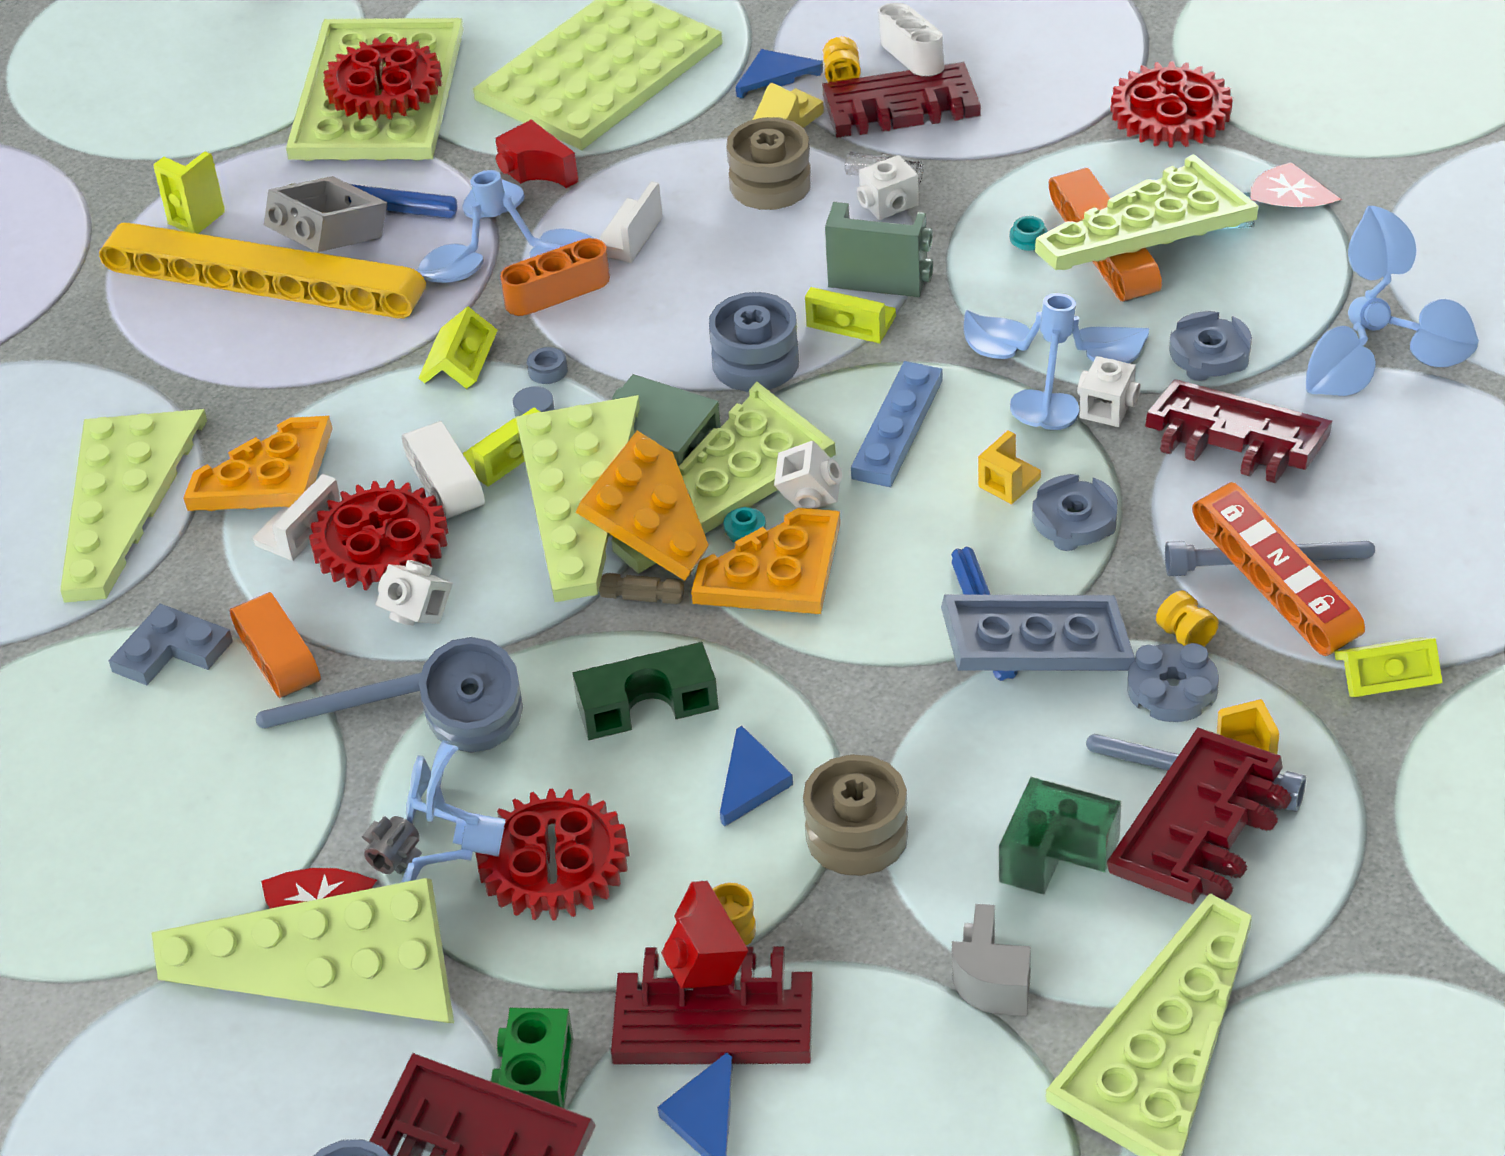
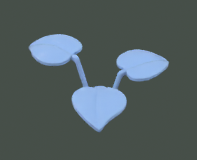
[416,170,593,283]
[1306,206,1479,396]
[963,293,1149,430]
[401,740,506,883]

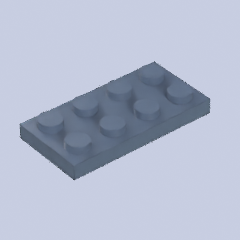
[941,594,1135,671]

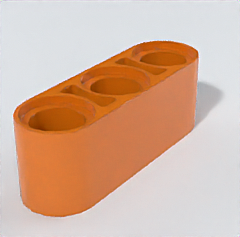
[500,238,610,316]
[229,592,321,698]

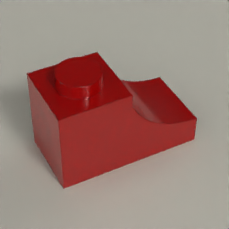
[495,119,579,188]
[661,881,749,989]

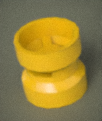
[823,36,861,82]
[1156,590,1219,646]
[713,883,756,946]

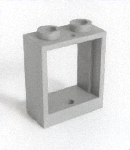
[264,176,387,252]

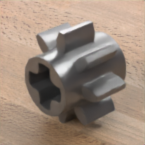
[362,816,422,874]

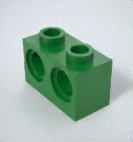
[491,1008,573,1109]

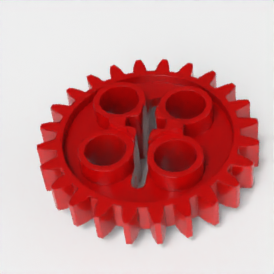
[323,37,442,121]
[1111,61,1233,148]
[309,480,449,590]
[475,788,630,921]

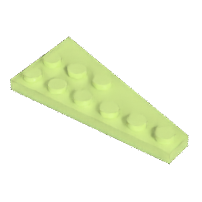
[1035,154,1258,270]
[611,382,836,574]
[516,395,640,602]
[60,409,207,603]
[151,878,454,1023]
[1046,894,1252,1156]

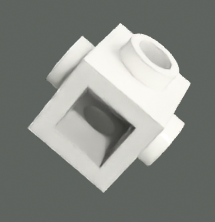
[857,155,919,220]
[1077,356,1140,427]
[774,440,842,509]
[376,560,453,626]

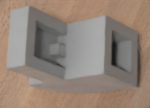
[952,904,1031,1016]

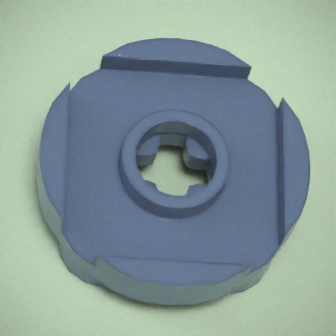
[1169,311,1252,381]
[1032,474,1118,551]
[1127,643,1219,722]

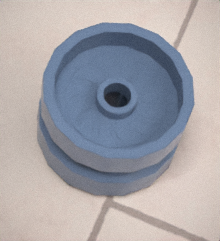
[709,292,799,392]
[419,637,523,753]

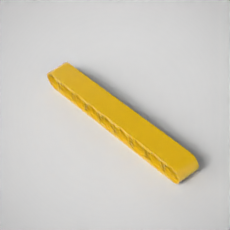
[99,223,426,318]

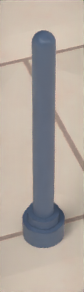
[1165,541,1375,576]
[255,673,421,728]
[1086,734,1306,812]

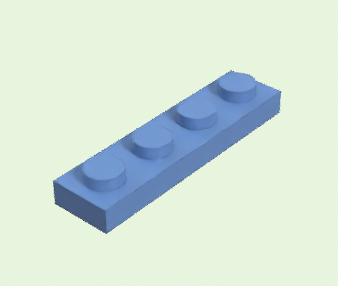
[851,361,943,487]

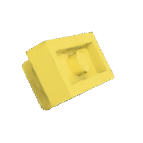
[753,83,824,128]

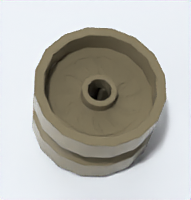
[726,117,811,210]
[803,754,908,876]

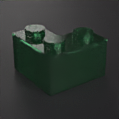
[999,777,1121,895]

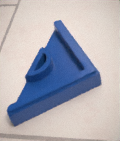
[735,49,823,99]
[720,726,793,826]
[657,1053,733,1156]

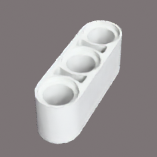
[878,3,944,76]
[401,421,485,519]

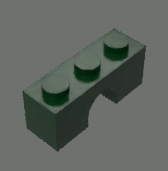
[572,642,719,741]

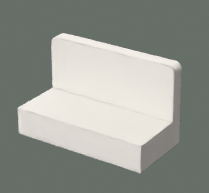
[599,181,663,263]
[253,474,341,561]

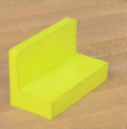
[153,151,225,234]
[805,287,896,344]
[418,306,498,389]
[462,407,540,487]
[1334,637,1443,697]

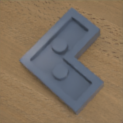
[108,604,233,685]

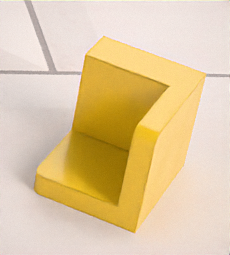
[978,430,1041,504]
[1216,699,1279,754]

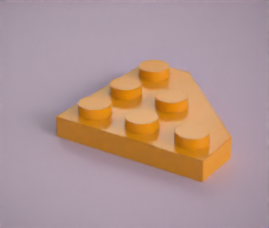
[183,416,333,511]
[575,430,709,581]
[691,508,840,614]

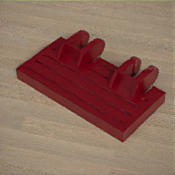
[822,62,981,138]
[1145,379,1332,483]
[1107,727,1292,905]
[611,946,813,1065]
[369,1053,596,1156]

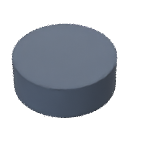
[527,347,568,384]
[513,386,554,417]

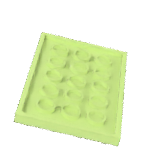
[473,0,723,150]
[286,18,464,161]

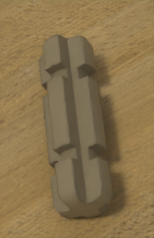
[599,573,684,604]

